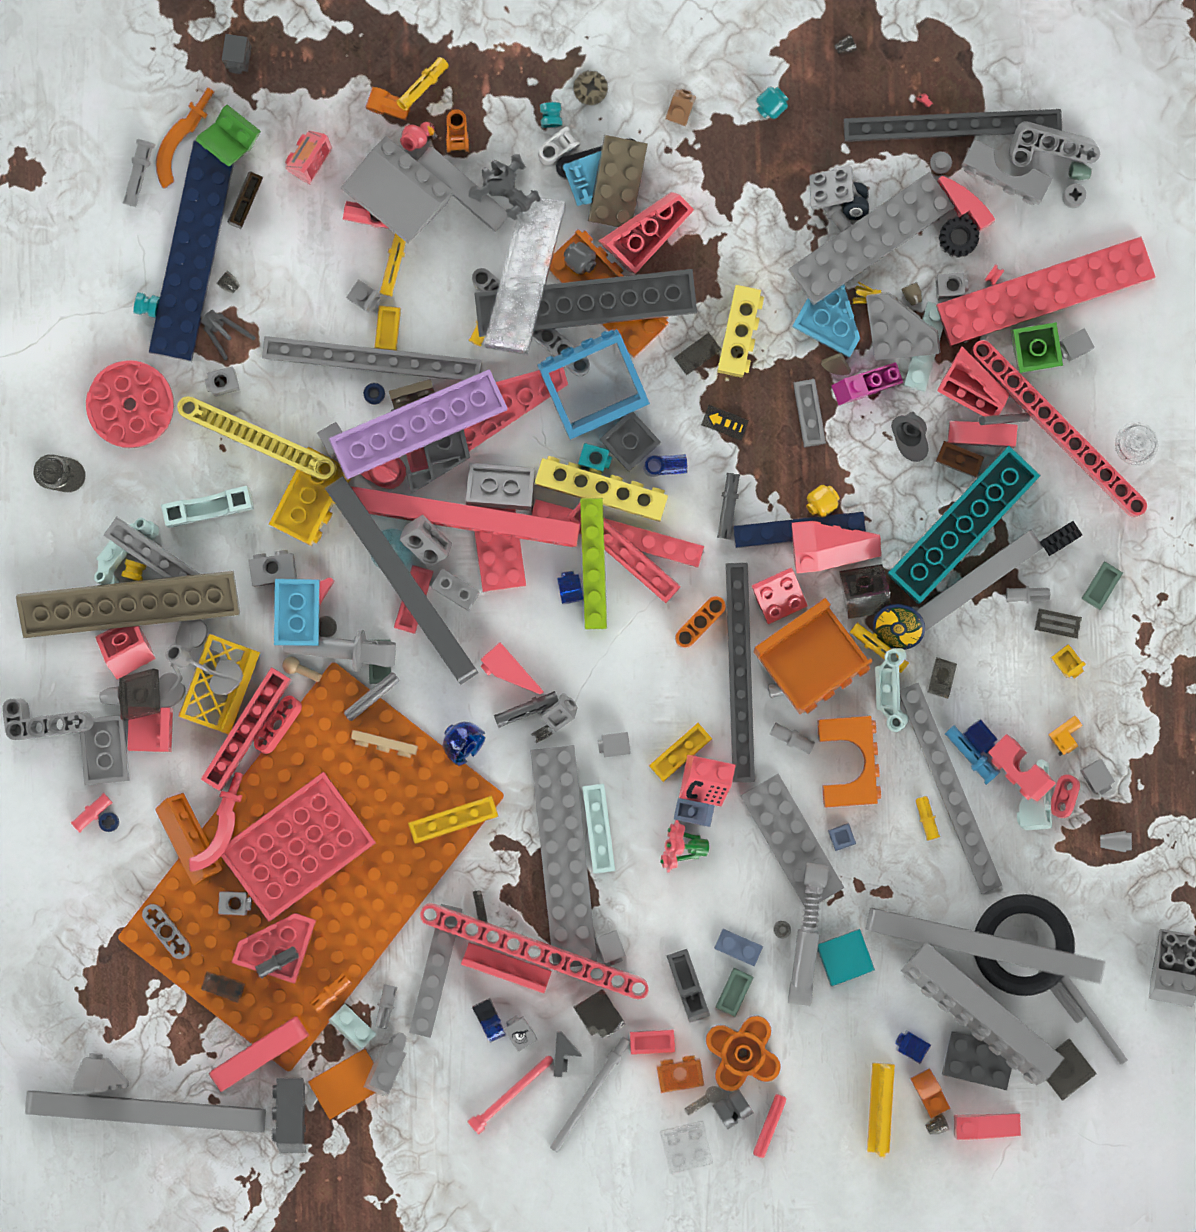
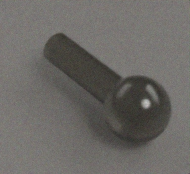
[684,1086,723,1116]

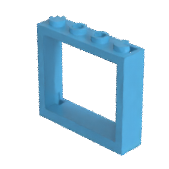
[537,329,650,440]

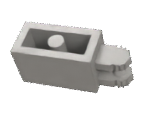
[364,1033,407,1096]

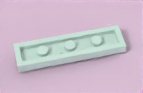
[904,302,943,392]
[582,784,615,874]

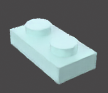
[328,1004,376,1051]

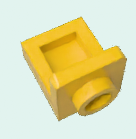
[1050,644,1086,679]

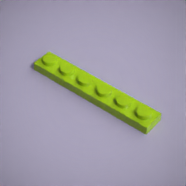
[580,498,607,629]

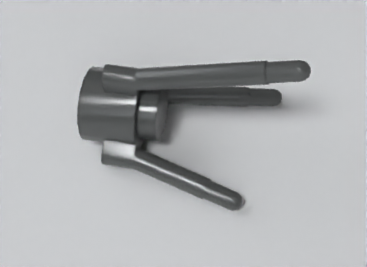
[201,310,256,360]

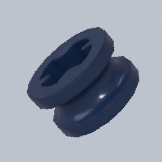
[98,812,120,832]

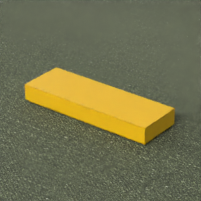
[649,723,712,782]

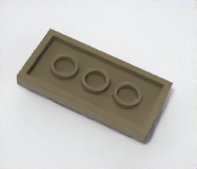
[588,135,648,227]

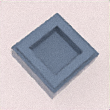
[828,823,856,851]

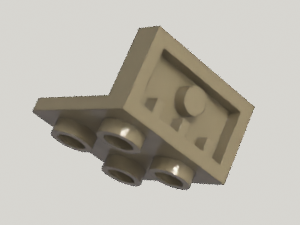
[389,379,435,409]

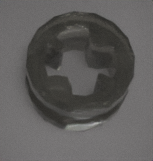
[531,725,553,743]

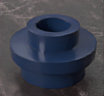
[363,383,385,405]

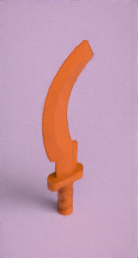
[156,87,214,188]

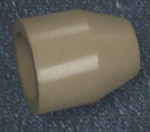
[901,282,922,306]

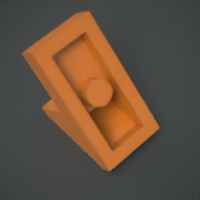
[910,1068,950,1118]

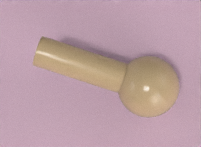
[282,656,322,682]

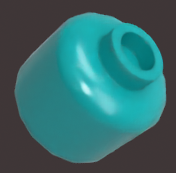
[756,87,789,119]

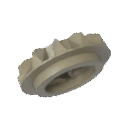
[573,70,608,105]

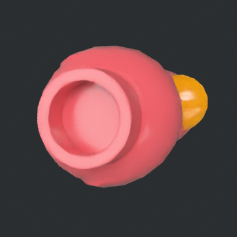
[400,122,434,151]

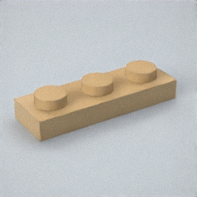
[351,730,418,758]

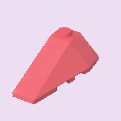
[792,521,881,573]

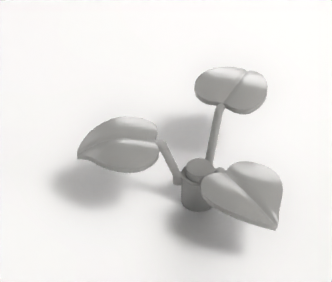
[148,619,243,708]

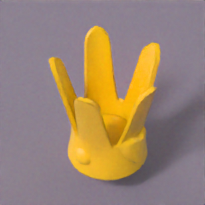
[852,281,881,304]

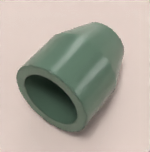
[1068,161,1092,180]

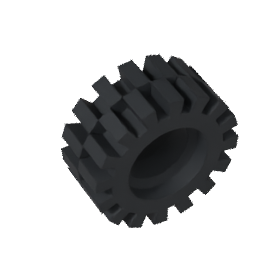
[939,216,980,258]
[1040,521,1083,556]

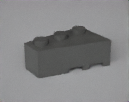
[272,1078,306,1153]

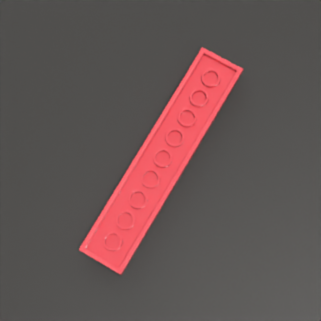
[936,236,1156,346]

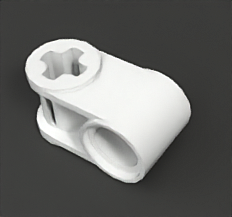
[539,126,580,165]

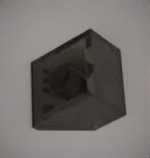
[839,564,891,619]

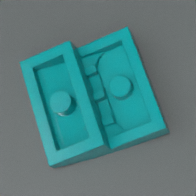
[817,929,875,986]

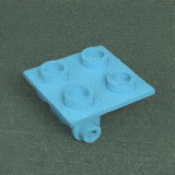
[563,151,601,206]

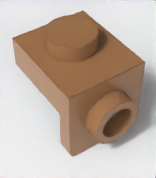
[665,89,696,126]

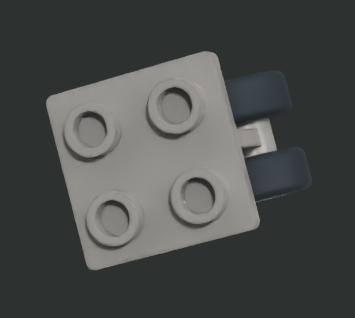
[810,166,869,220]

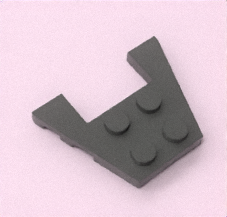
[391,409,470,493]

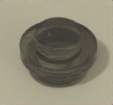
[319,616,337,637]

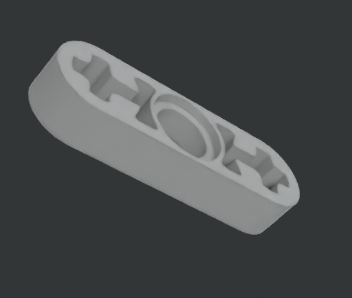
[142,904,191,959]

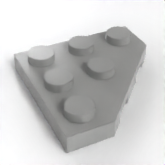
[866,292,941,360]

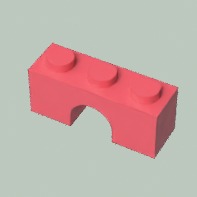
[988,734,1056,802]

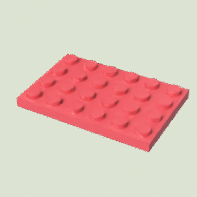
[221,772,376,922]

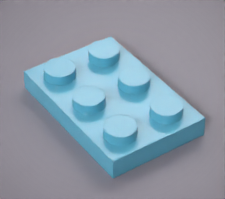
[274,579,320,646]

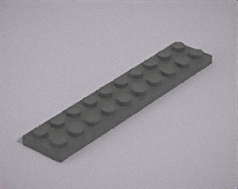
[474,269,697,337]

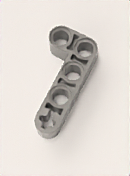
[1009,122,1100,167]
[2,698,94,740]

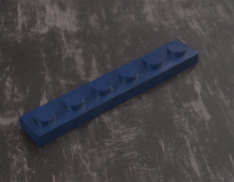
[733,512,866,548]

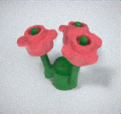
[660,820,709,873]

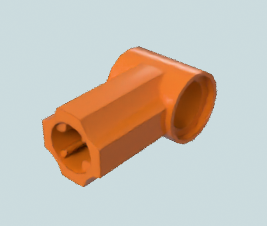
[365,87,411,120]

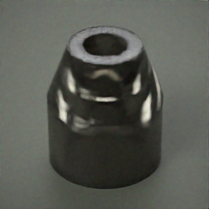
[834,34,858,55]
[216,271,240,294]
[773,920,791,938]
[925,1114,949,1135]

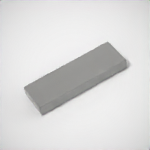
[793,379,826,447]

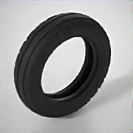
[974,894,1075,996]

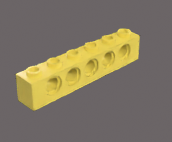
[535,456,668,522]

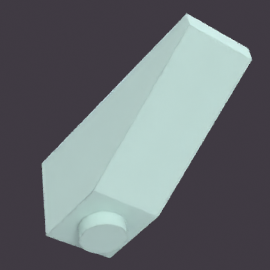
[1017,760,1052,830]

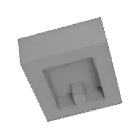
[346,279,381,313]
[541,693,578,732]

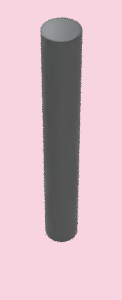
[979,413,1030,425]

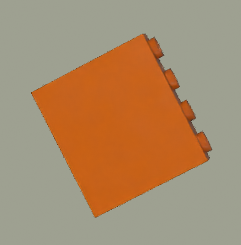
[753,598,873,714]

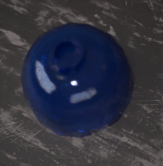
[443,721,486,766]

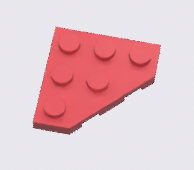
[232,913,316,983]

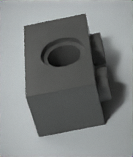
[222,34,252,74]

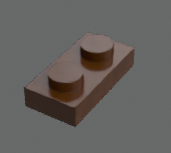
[935,441,985,478]

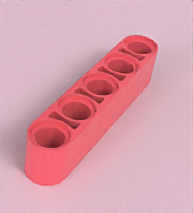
[208,1016,309,1092]

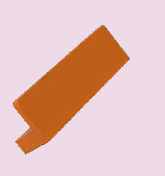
[155,793,222,885]

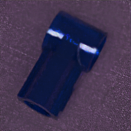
[643,454,688,477]

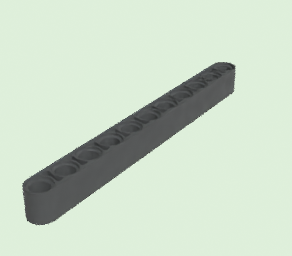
[325,476,479,685]

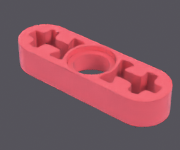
[254,696,302,754]

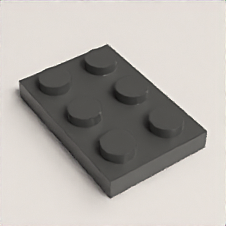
[942,1032,1012,1090]

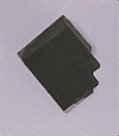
[573,989,626,1038]

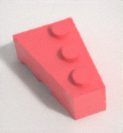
[937,347,1009,416]

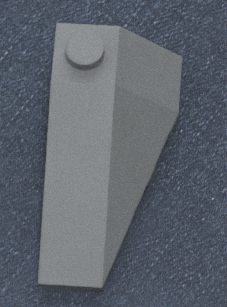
[71,1053,129,1093]

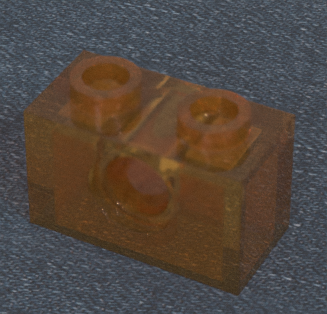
[656,1055,705,1093]

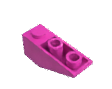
[831,362,904,406]

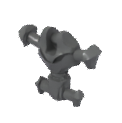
[468,154,541,220]

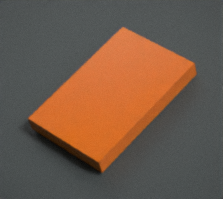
[308,1048,376,1120]

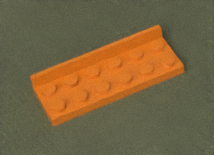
[544,229,669,358]

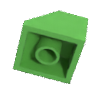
[1010,322,1063,373]

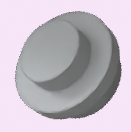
[930,152,952,174]

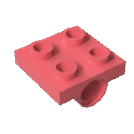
[752,568,808,624]

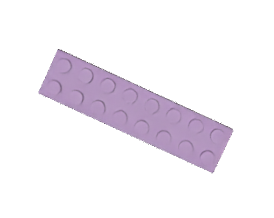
[329,369,508,479]

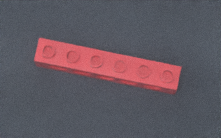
[201,667,292,791]

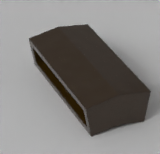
[227,172,263,229]

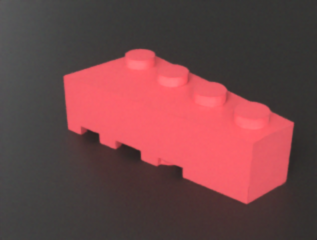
[599,192,694,274]

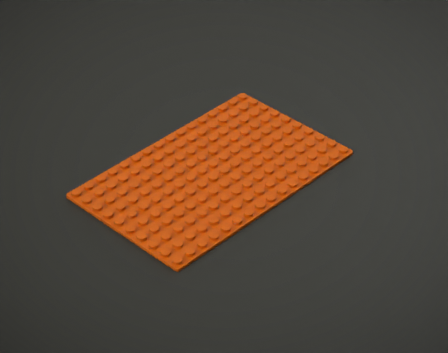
[118,662,504,1071]

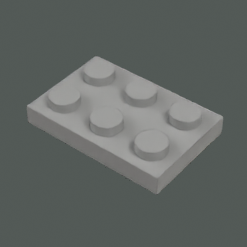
[466,463,535,511]
[79,715,129,785]

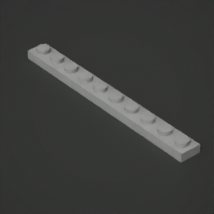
[262,336,481,381]
[900,683,1003,894]

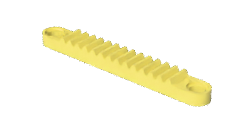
[177,396,337,481]

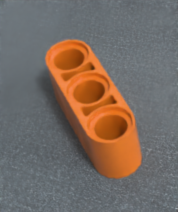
[675,596,726,648]

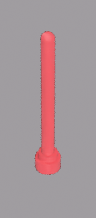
[467,1056,553,1134]

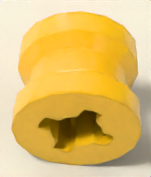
[121,559,147,581]

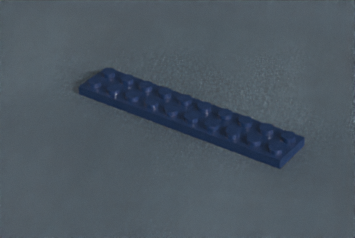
[148,140,234,362]

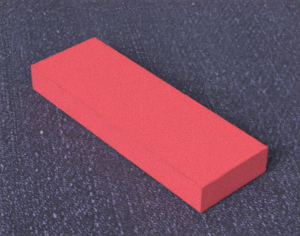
[394,565,434,634]

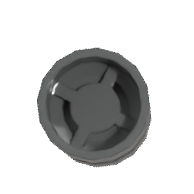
[713,1089,754,1129]

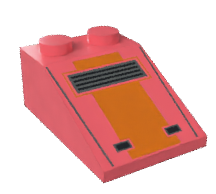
[285,131,332,185]

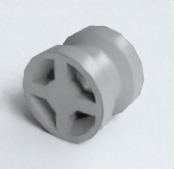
[1062,184,1086,208]

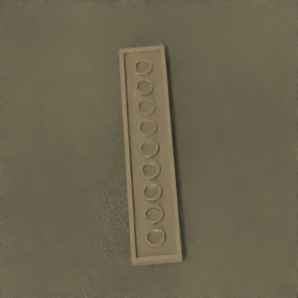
[16,571,240,638]

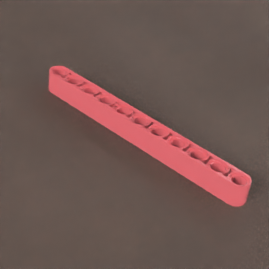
[971,340,1147,517]
[350,486,580,547]
[420,903,649,999]

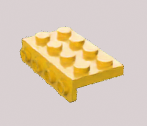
[269,447,351,546]

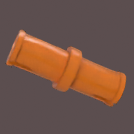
[310,973,352,1013]

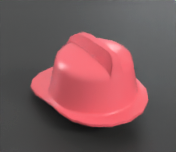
[361,458,406,489]

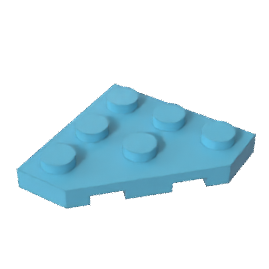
[792,285,860,358]

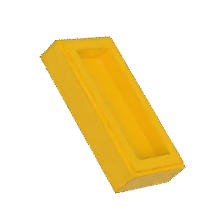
[375,306,401,351]

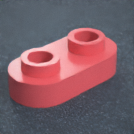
[1051,774,1080,818]

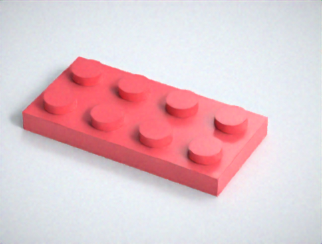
[475,506,526,592]

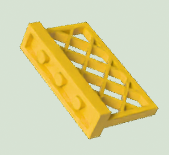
[178,634,260,735]
[867,1063,895,1158]

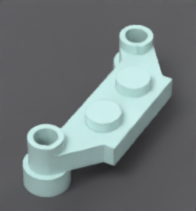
[94,518,159,585]
[875,648,908,732]

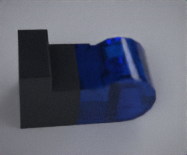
[472,998,506,1043]

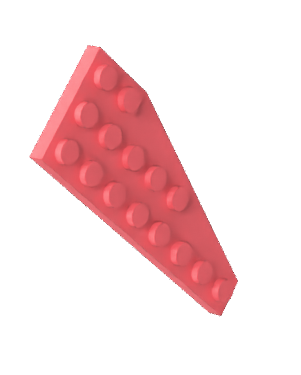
[406,367,568,473]

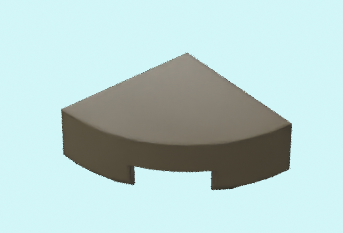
[821,353,851,375]

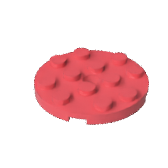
[86,360,174,448]

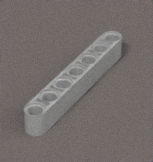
[472,268,590,376]
[916,530,1043,631]

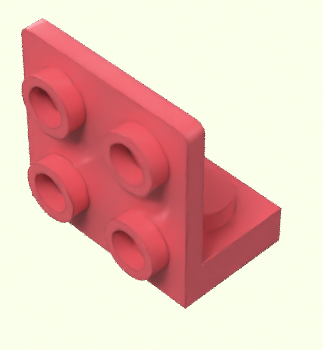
[127,707,173,752]

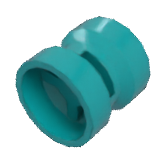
[540,102,563,128]
[133,292,160,318]

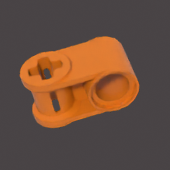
[446,109,469,153]

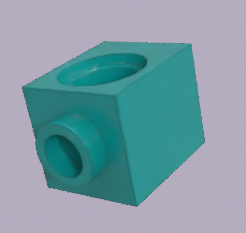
[578,443,612,473]

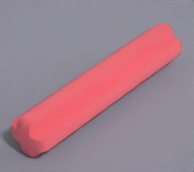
[753,1094,786,1158]

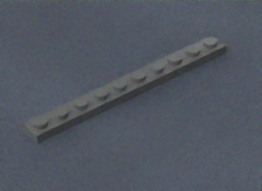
[843,109,1062,142]
[726,563,755,782]

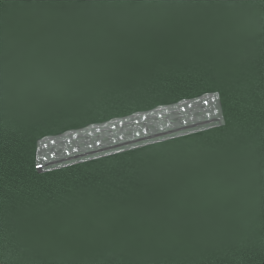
[484,195,566,355]

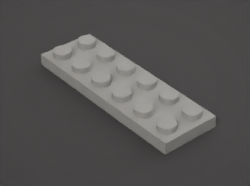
[740,774,844,907]

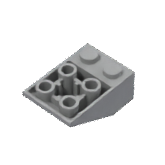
[1149,929,1196,1007]

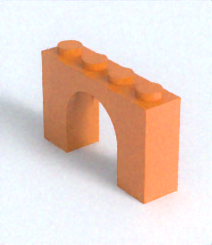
[817,716,881,808]

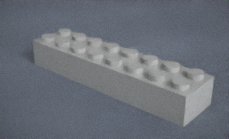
[901,943,1064,1085]

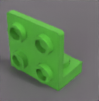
[196,104,261,166]

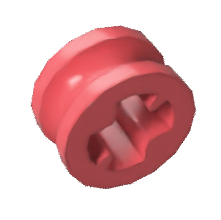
[985,264,1004,286]

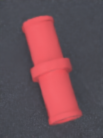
[71,793,113,832]

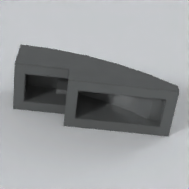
[667,949,710,1023]

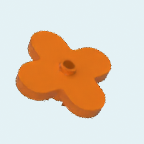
[706,1016,781,1091]

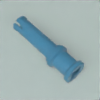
[944,725,1000,785]

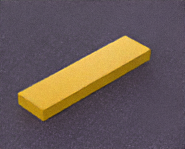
[408,796,499,844]

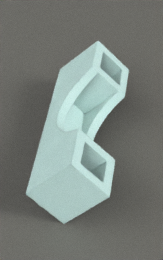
[161,486,254,528]

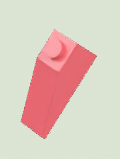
[480,643,544,695]
[954,1113,1021,1140]

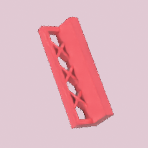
[461,942,552,993]

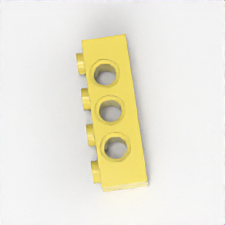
[717,285,764,378]

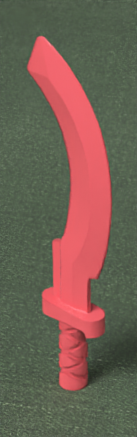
[189,772,243,872]

